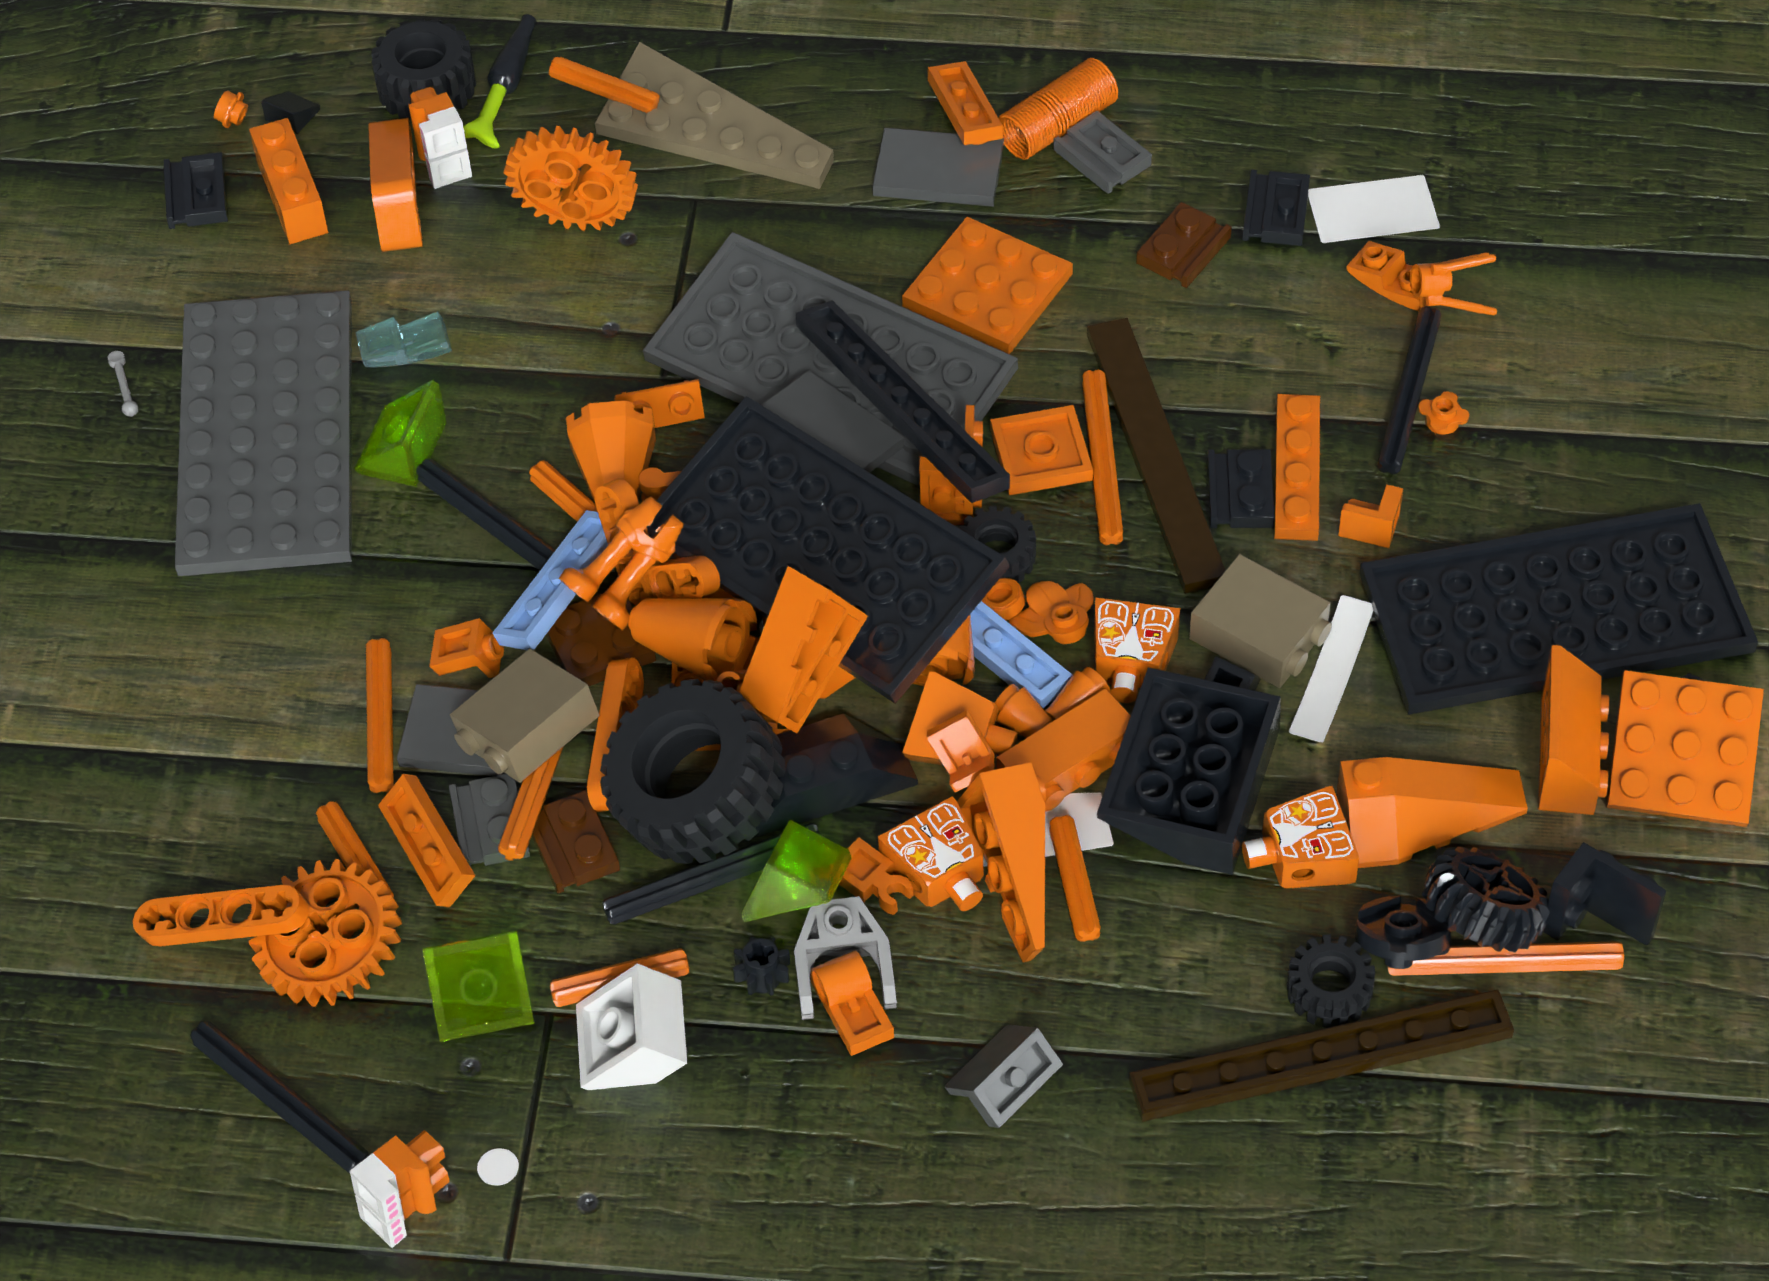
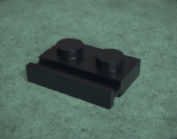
[164,152,228,229]
[1243,169,1310,246]
[1207,449,1275,528]

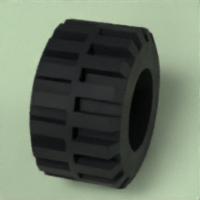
[371,18,476,119]

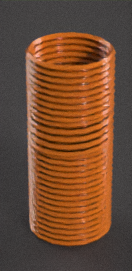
[998,58,1118,160]

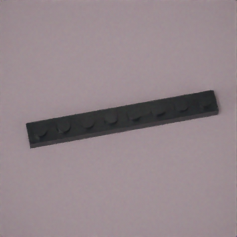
[796,300,1010,503]

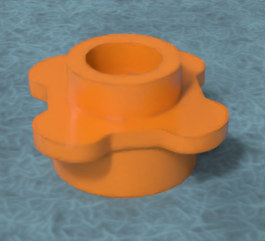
[1418,391,1469,435]

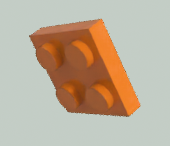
[990,405,1093,495]

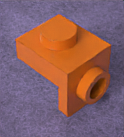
[927,710,994,792]

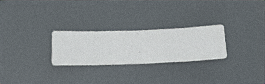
[1289,595,1373,742]

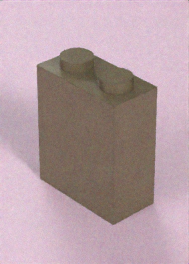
[1189,554,1332,688]
[450,648,600,783]

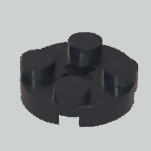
[1355,896,1451,969]

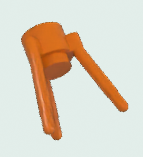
[1410,252,1497,316]

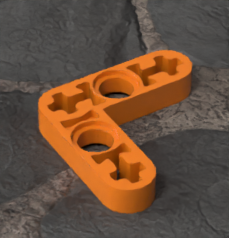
[594,479,720,606]

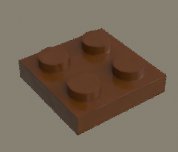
[546,594,656,686]

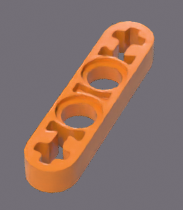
[587,658,644,812]
[133,885,309,946]

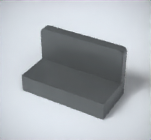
[945,1025,1063,1128]

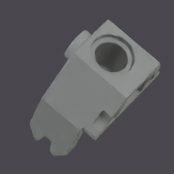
[794,896,897,1020]

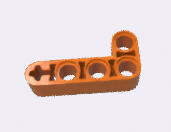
[369,118,423,252]

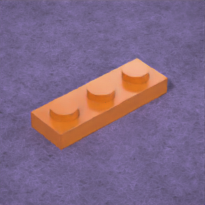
[928,61,1003,145]
[378,774,476,907]

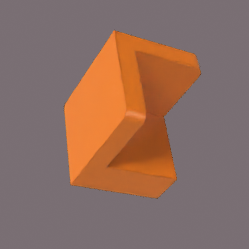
[1338,484,1403,548]

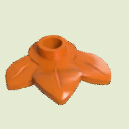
[1008,581,1094,644]

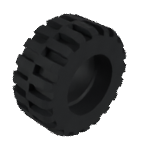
[600,679,785,864]

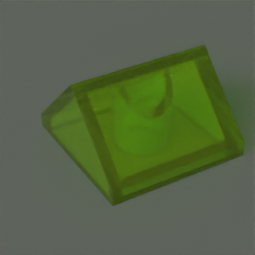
[354,380,447,487]
[741,820,852,922]
[422,930,534,1042]

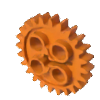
[504,126,638,231]
[249,859,402,1007]

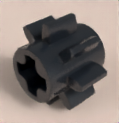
[733,936,790,996]

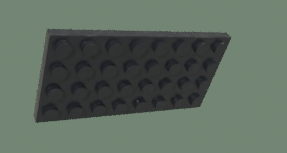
[647,396,1010,704]
[1359,503,1758,715]

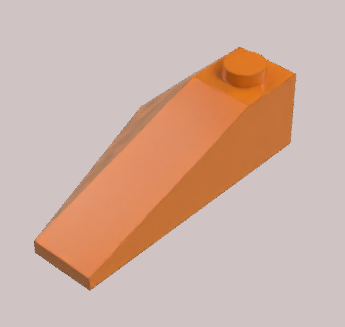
[1337,757,1528,868]

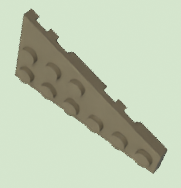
[595,42,834,189]

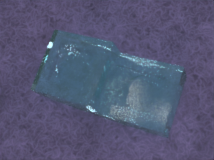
[356,311,452,367]

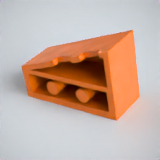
[739,566,868,734]

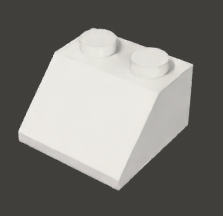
[576,963,687,1090]

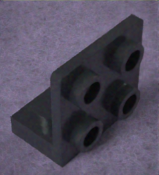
[1543,842,1666,945]

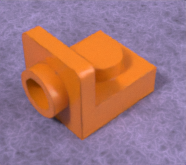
[429,618,504,678]

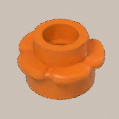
[214,90,248,128]

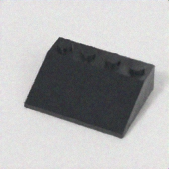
[1097,667,1281,875]

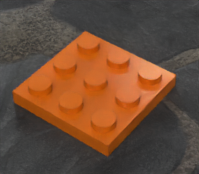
[902,216,1073,354]
[1607,670,1764,827]

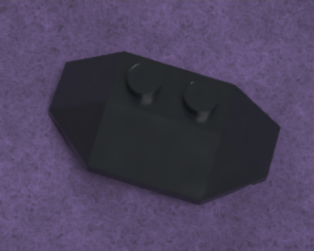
[745,714,918,841]

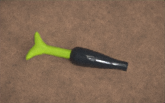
[463,14,537,149]

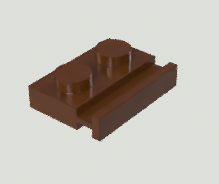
[1136,202,1232,288]
[532,790,620,894]

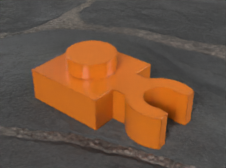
[828,837,914,915]

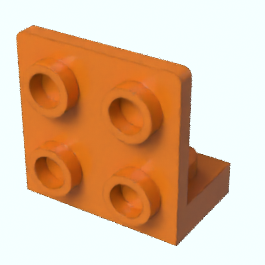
[919,405,983,525]

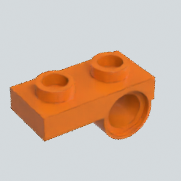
[810,950,894,1056]

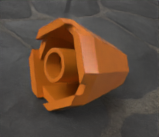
[566,400,656,502]

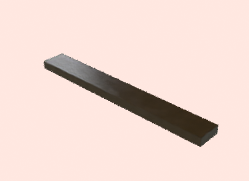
[1087,318,1226,594]
[1129,989,1514,1122]

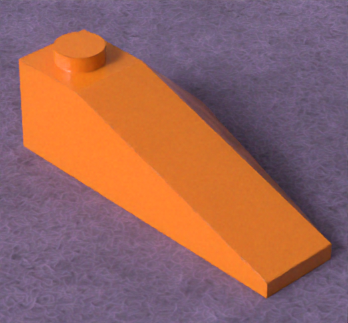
[957,762,1046,963]

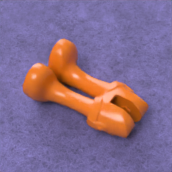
[558,496,684,631]

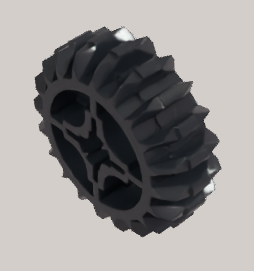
[1422,847,1550,952]

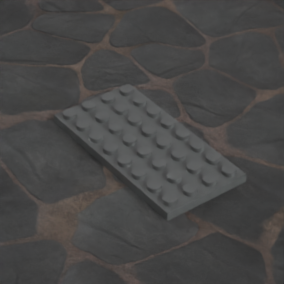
[643,232,1018,487]
[175,290,352,576]

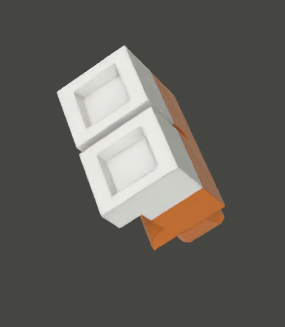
[408,87,472,189]
[350,1130,450,1248]

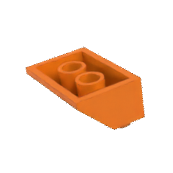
[1538,645,1609,815]

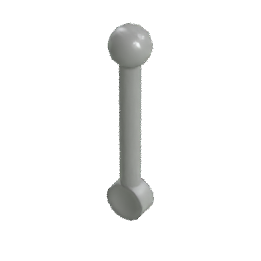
[108,351,138,417]

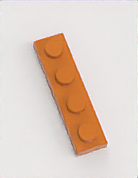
[1274,394,1320,541]

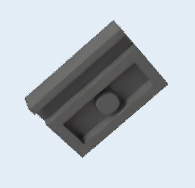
[1054,111,1152,194]
[449,774,530,867]

